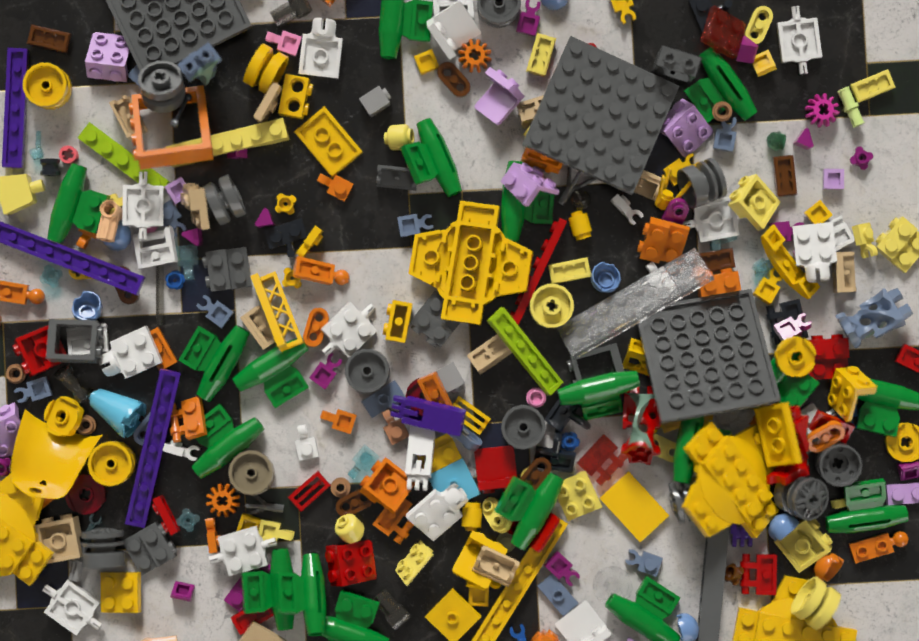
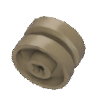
[228,450,275,496]

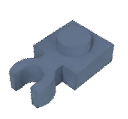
[712,117,737,152]
[163,200,187,237]
[397,214,434,237]
[196,295,234,328]
[14,376,53,403]
[625,549,663,577]

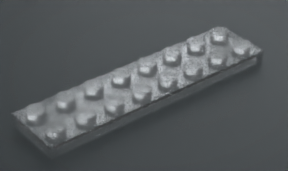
[556,248,714,360]

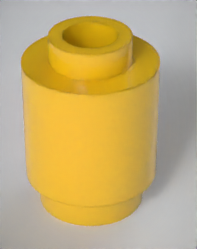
[568,210,592,241]
[461,502,482,531]

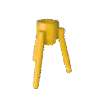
[655,168,692,210]

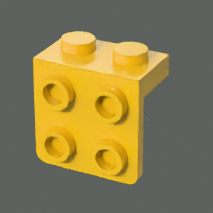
[828,366,877,422]
[452,531,508,590]

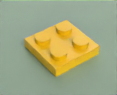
[100,571,141,613]

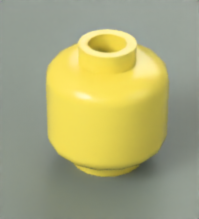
[384,124,415,151]
[335,514,365,544]

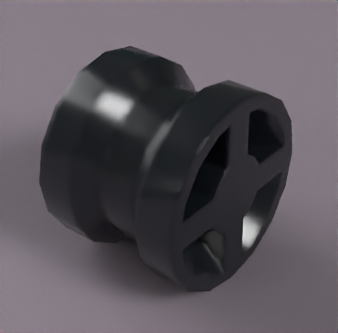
[40,158,61,176]

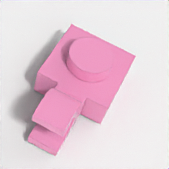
[265,31,302,57]

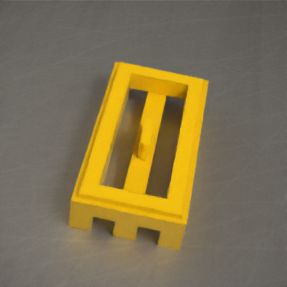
[453,396,491,435]

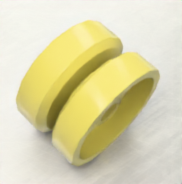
[529,284,574,328]
[790,577,841,630]

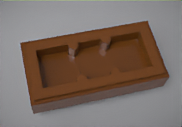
[27,24,72,53]
[772,155,797,197]
[692,248,736,274]

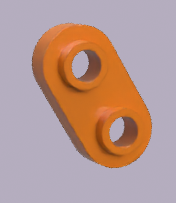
[303,308,329,347]
[807,421,845,452]

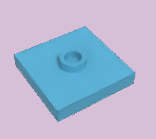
[429,458,481,500]

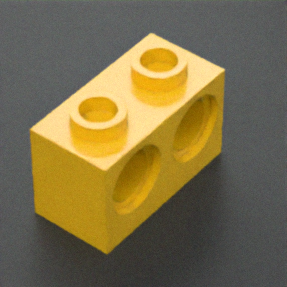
[278,74,313,120]

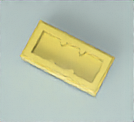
[526,33,556,77]
[850,69,896,103]
[548,257,591,284]

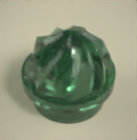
[766,131,786,151]

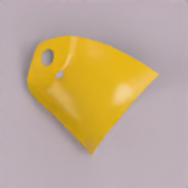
[11,410,102,499]

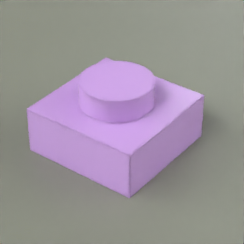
[823,169,844,190]
[163,177,186,204]

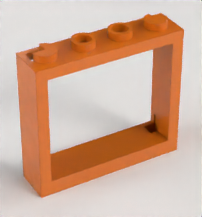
[129,85,214,170]

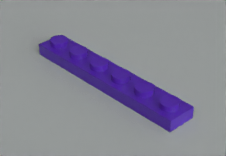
[2,48,29,169]

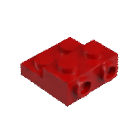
[12,325,67,377]
[808,334,850,380]

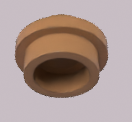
[712,101,732,122]
[6,364,27,384]
[77,415,96,435]
[331,477,351,497]

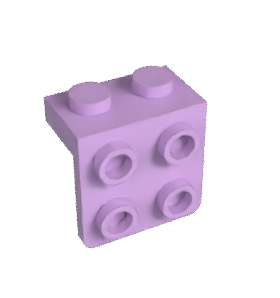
[85,32,130,82]
[475,67,525,125]
[660,98,713,158]
[500,162,560,206]
[0,402,21,459]

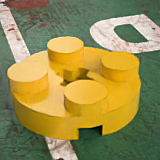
[774,336,816,377]
[44,396,84,437]
[884,422,919,462]

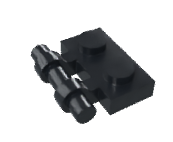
[766,299,809,345]

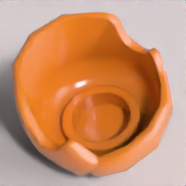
[814,553,844,582]

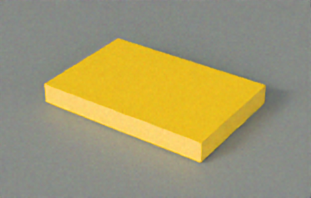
[294,106,363,178]
[754,402,802,468]
[599,471,670,542]

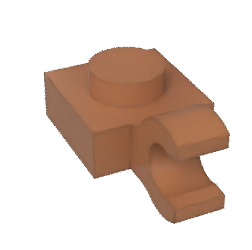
[382,409,409,445]

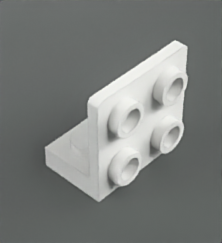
[426,0,481,60]
[555,600,612,641]

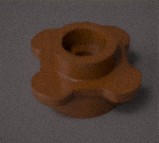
[724,563,744,586]

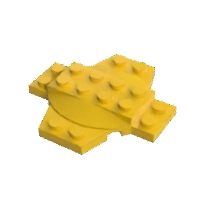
[408,201,533,325]
[682,421,779,538]
[0,474,54,586]
[732,575,857,641]

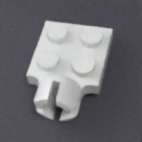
[298,18,343,79]
[792,222,837,283]
[99,326,163,379]
[406,483,468,541]

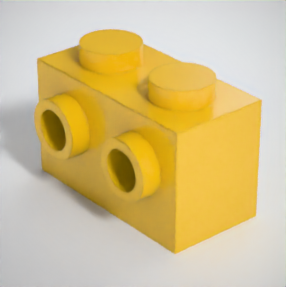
[382,300,413,343]

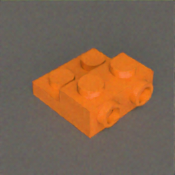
[637,217,690,265]
[359,457,415,514]

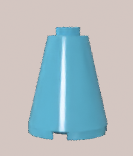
[89,389,147,438]

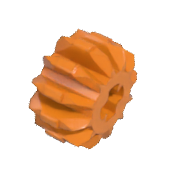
[458,39,491,73]
[206,483,240,517]

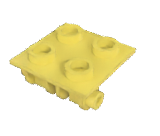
[558,470,602,521]
[395,540,433,586]

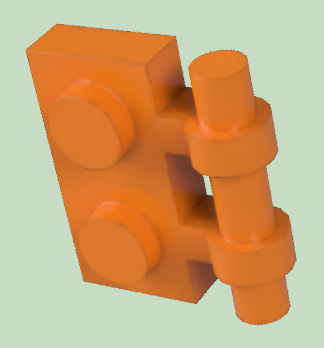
[520,147,563,174]
[169,396,207,443]
[372,498,414,544]

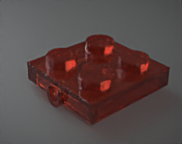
[701,5,746,59]

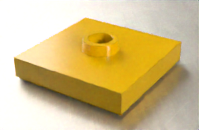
[425,588,481,641]

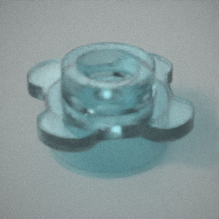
[752,258,771,277]
[40,265,63,288]
[176,508,200,532]

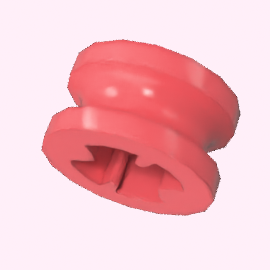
[59,145,79,164]

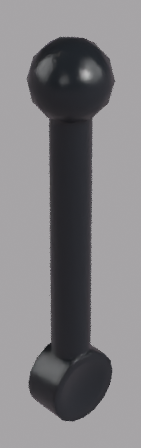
[170,93,192,128]

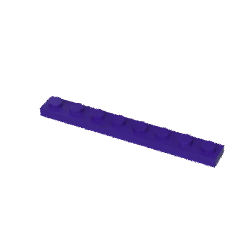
[0,221,146,296]
[125,368,180,528]

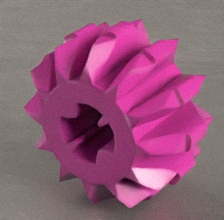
[805,93,839,128]

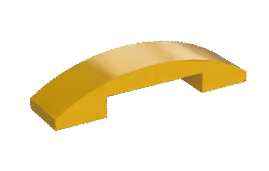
[761,224,820,299]

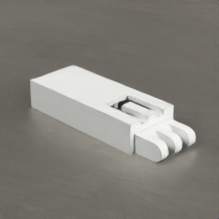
[405,425,436,491]

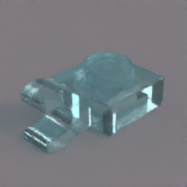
[176,244,199,280]
[348,444,380,479]

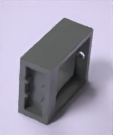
[652,46,701,84]
[46,319,104,364]
[567,343,624,383]

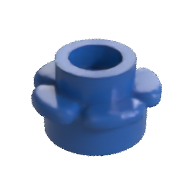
[165,270,185,290]
[561,432,580,451]

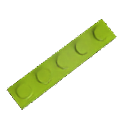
[78,122,170,191]
[487,307,563,396]

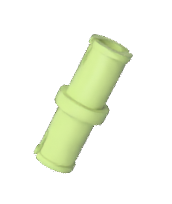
[837,86,865,128]

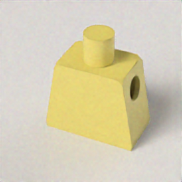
[0,174,45,216]

